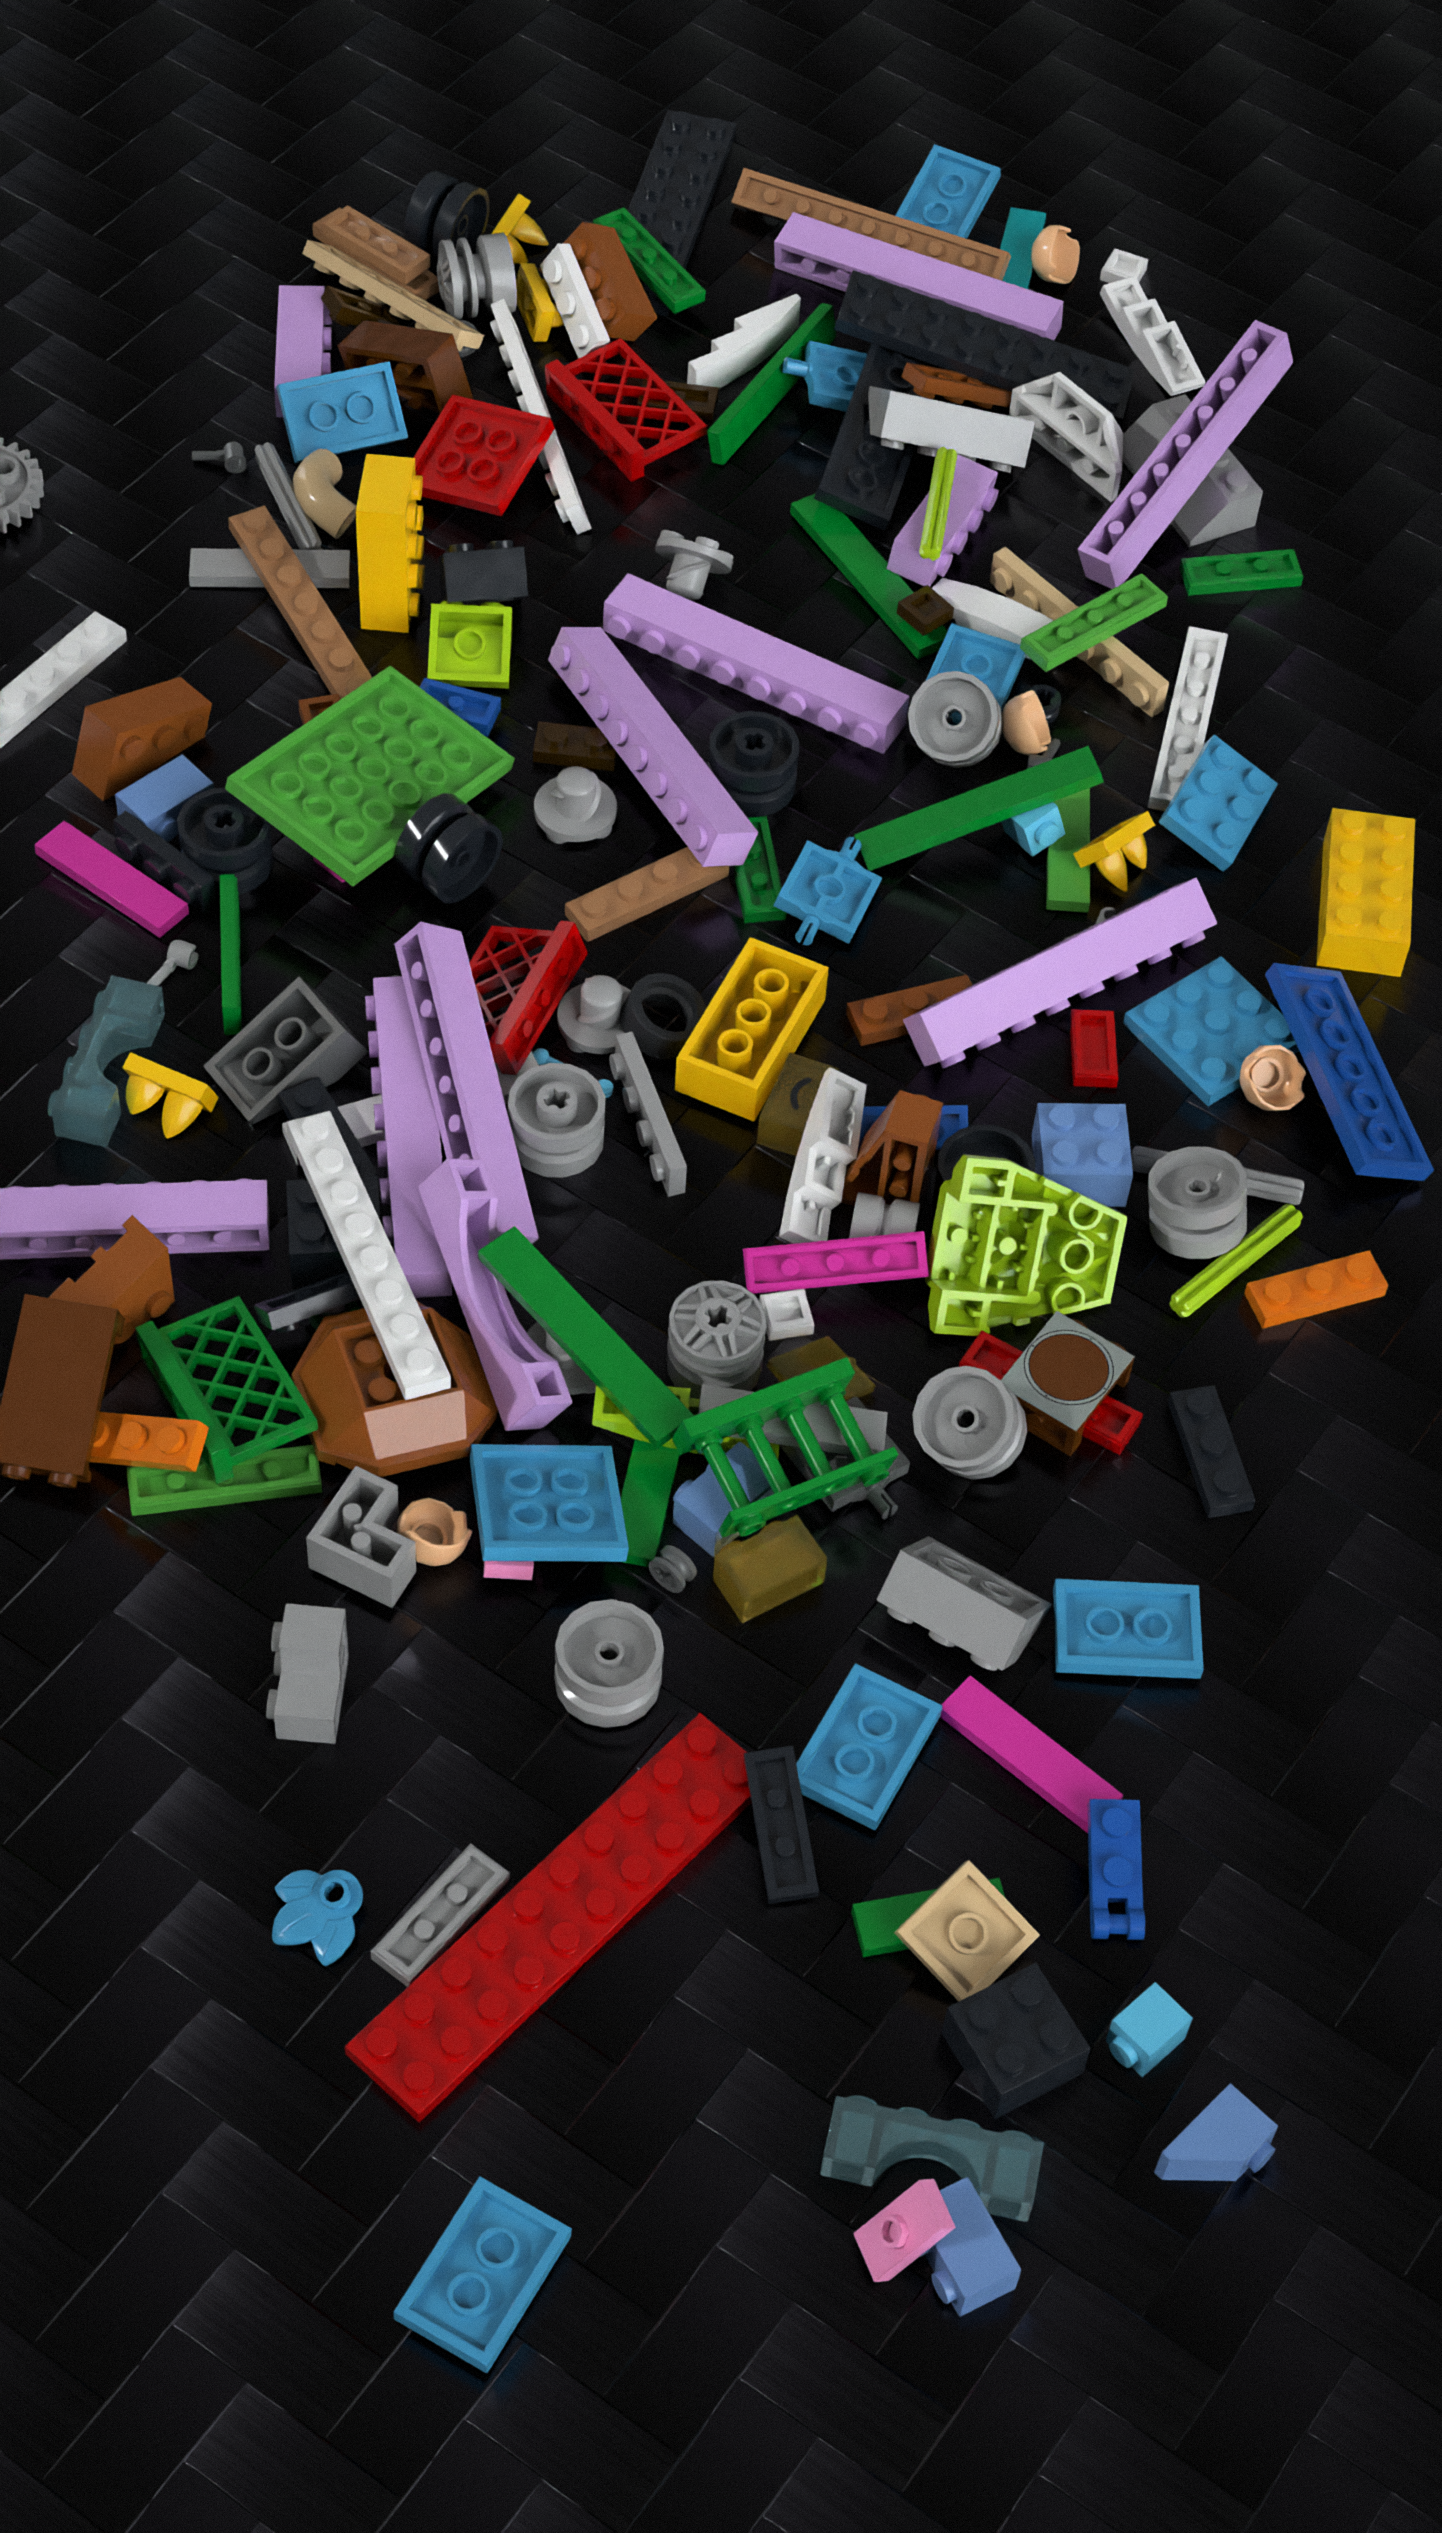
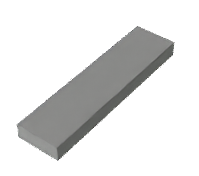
[189,548,350,588]
[698,1384,888,1456]

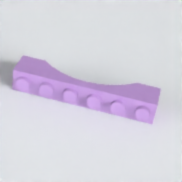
[418,1159,573,1431]

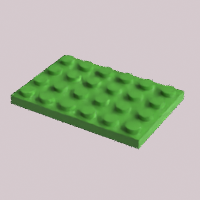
[225,666,515,886]

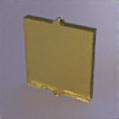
[766,1336,876,1402]

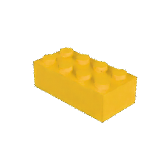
[356,454,425,633]
[1316,808,1415,977]
[675,937,829,1122]

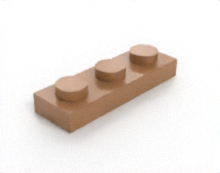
[322,205,431,285]

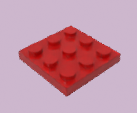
[413,395,555,516]

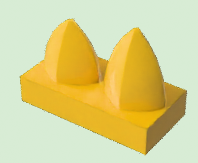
[491,193,549,264]
[516,263,565,342]
[1073,811,1155,892]
[122,1052,219,1139]

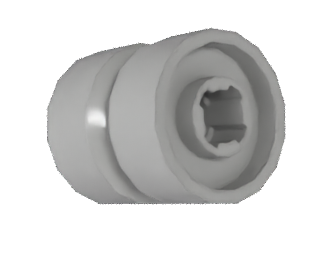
[849,1192,920,1238]

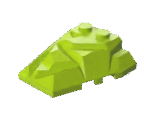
[925,1154,1127,1336]

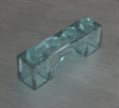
[48,975,165,1147]
[820,2095,1044,2222]

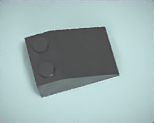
[203,977,369,1124]

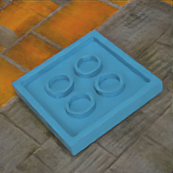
[1123,956,1299,1106]
[470,1444,629,1562]

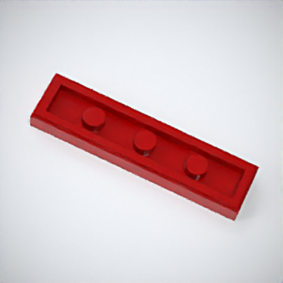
[959,1331,1143,1455]

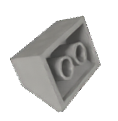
[877,1536,1052,1671]

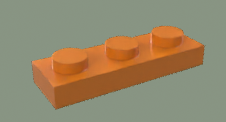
[1244,1250,1388,1329]
[90,1412,209,1472]

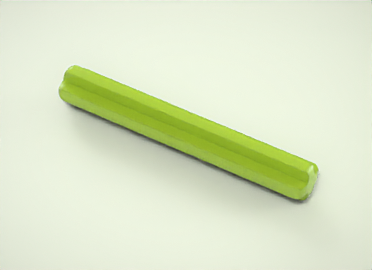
[919,446,957,561]
[1169,1204,1303,1318]

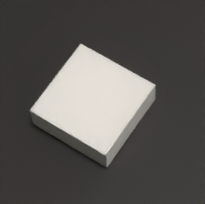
[1100,248,1148,283]
[759,1289,815,1341]

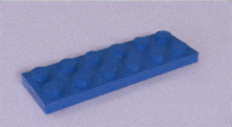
[1265,963,1434,1181]

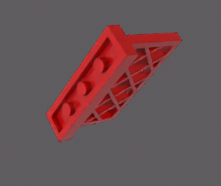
[545,338,707,482]
[469,921,588,1075]

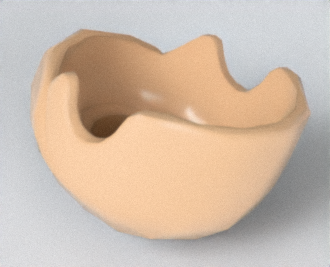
[1031,225,1080,284]
[1002,690,1051,756]
[1239,1045,1306,1111]
[397,1498,472,1567]

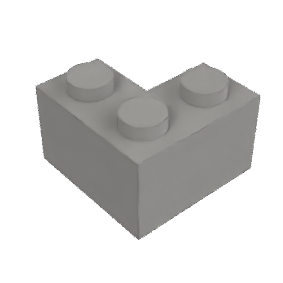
[306,1466,416,1608]
[266,1603,349,1744]

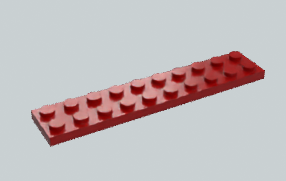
[345,1713,751,2123]

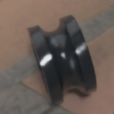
[1027,684,1061,724]

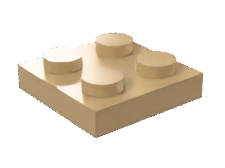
[894,1860,1040,2001]

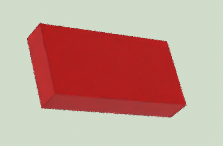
[1069,1009,1118,1088]

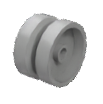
[908,671,1003,768]
[508,1063,606,1178]
[1148,1147,1247,1259]
[912,1366,1027,1480]
[554,1599,664,1728]

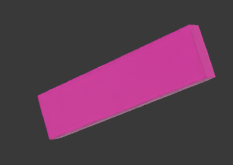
[34,821,189,938]
[743,1231,929,1294]
[940,1676,1123,1833]

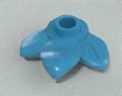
[272,1870,363,1966]

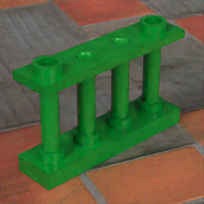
[672,1357,899,1538]

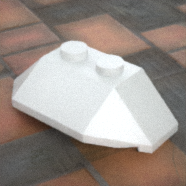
[1009,372,1123,502]

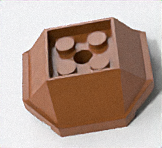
[291,1300,498,1477]

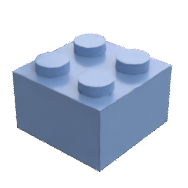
[1032,1103,1133,1207]

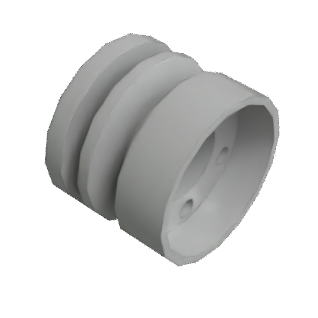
[437,232,517,320]
[666,1280,767,1399]

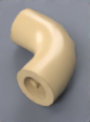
[293,449,356,539]

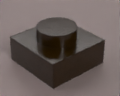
[897,585,954,636]

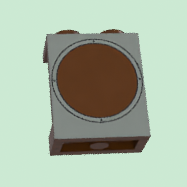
[1000,1311,1135,1456]

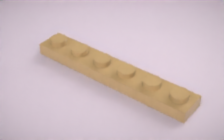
[302,240,484,351]
[990,547,1169,717]

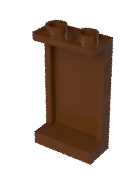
[0,1294,125,1488]

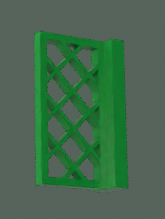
[135,1296,319,1484]

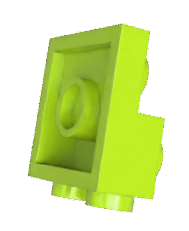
[428,601,513,689]

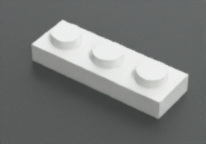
[540,244,610,359]

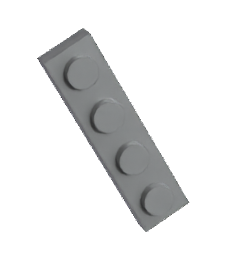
[609,1032,687,1197]

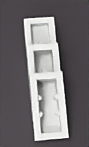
[1100,276,1206,396]
[687,294,801,389]
[932,578,1053,659]
[779,1067,867,1244]

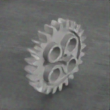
[0,437,44,533]

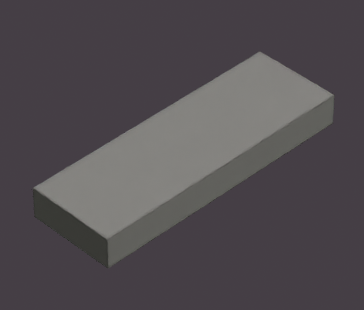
[371,1843,509,1987]

